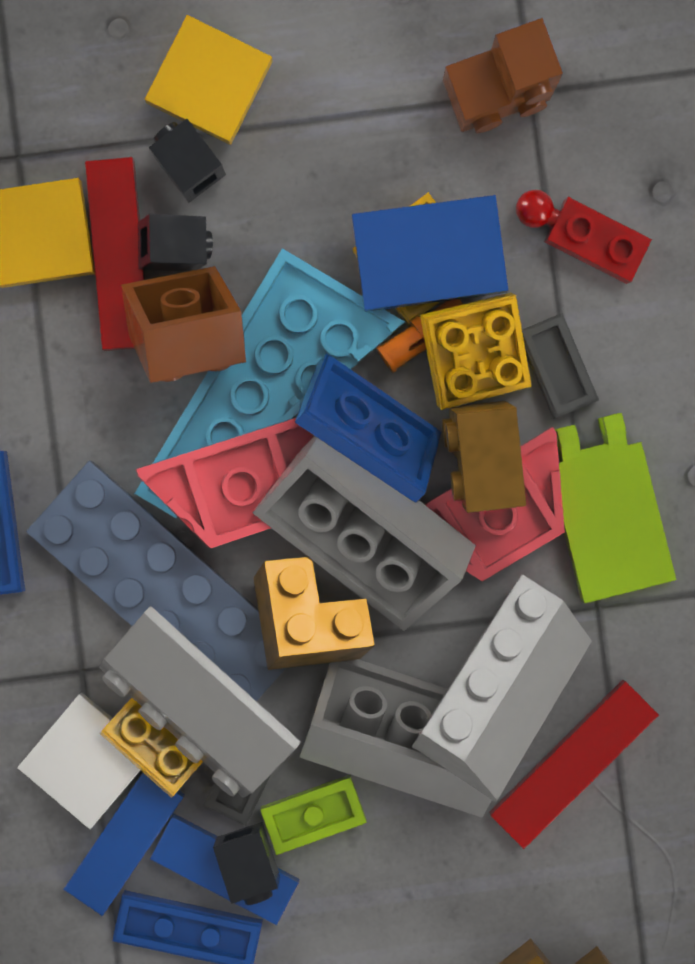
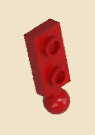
[516,189,652,284]

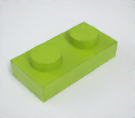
[260,774,367,855]

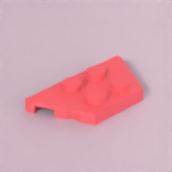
[136,418,313,548]
[424,427,565,582]

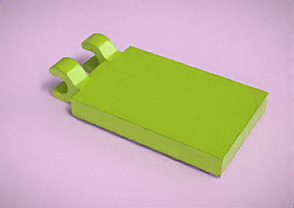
[554,413,677,604]

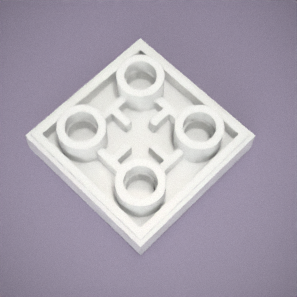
[17,692,140,829]

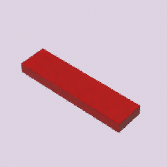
[85,157,145,351]
[489,680,659,849]

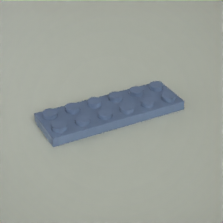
[26,460,286,701]

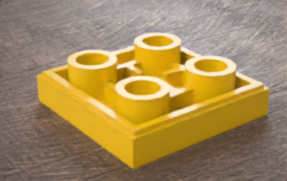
[144,15,273,145]
[0,178,95,288]
[420,292,532,410]
[99,697,203,798]

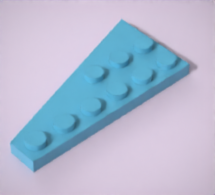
[134,248,405,518]

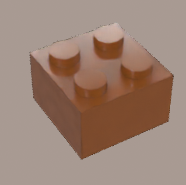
[121,266,246,383]

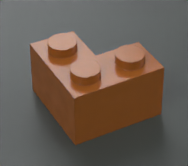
[443,18,563,133]

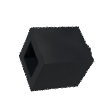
[149,119,226,203]
[138,213,213,272]
[213,822,280,905]

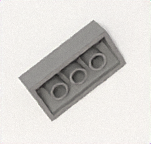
[253,436,476,631]
[412,574,592,802]
[99,606,301,797]
[299,659,492,817]

